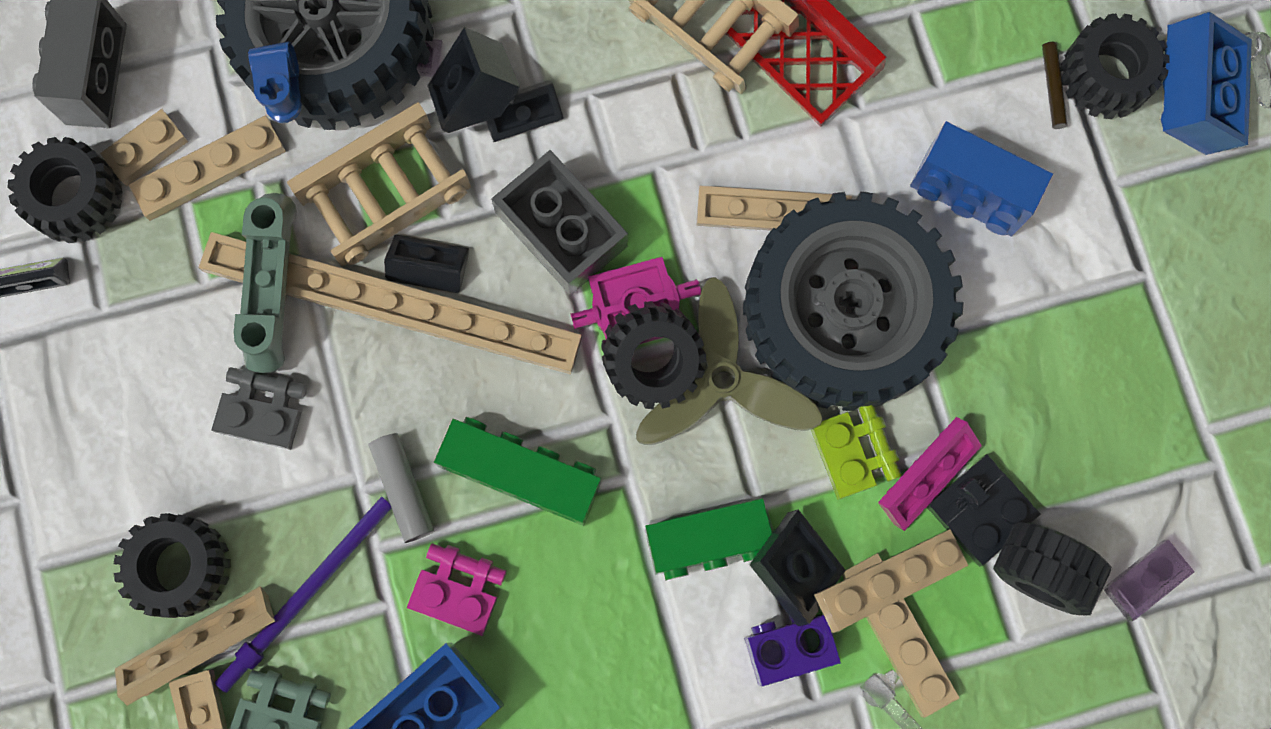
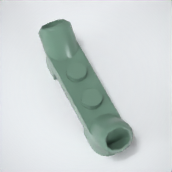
[233,193,297,373]

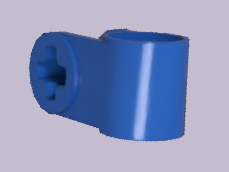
[248,41,302,123]

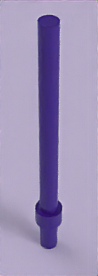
[215,496,392,693]

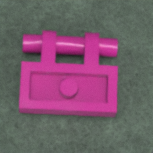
[406,543,507,636]

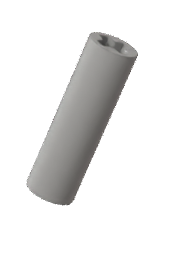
[368,433,435,543]

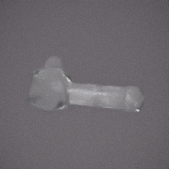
[1244,32,1271,108]
[860,669,922,729]

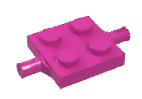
[570,256,701,344]

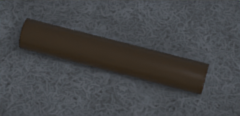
[1042,42,1068,129]

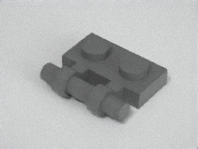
[211,367,307,450]

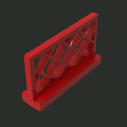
[726,0,887,127]

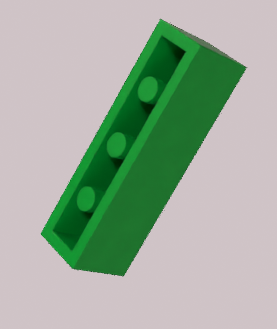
[433,417,602,526]

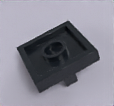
[927,454,1041,567]
[749,509,845,627]

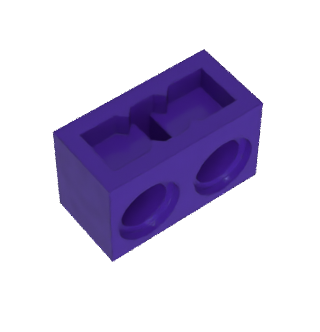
[744,615,841,687]

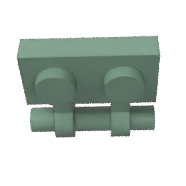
[230,670,331,729]

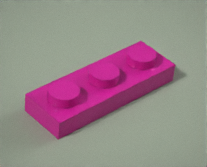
[878,417,982,531]

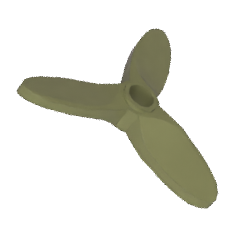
[636,277,822,445]

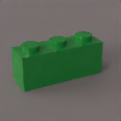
[644,498,772,581]

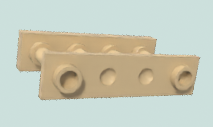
[628,0,799,94]
[287,102,471,267]

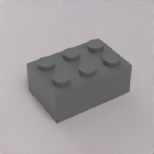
[32,0,127,128]
[491,150,628,296]

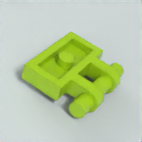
[811,405,902,500]

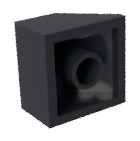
[427,27,520,133]

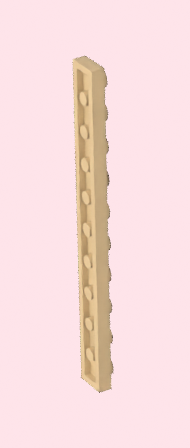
[198,232,582,374]

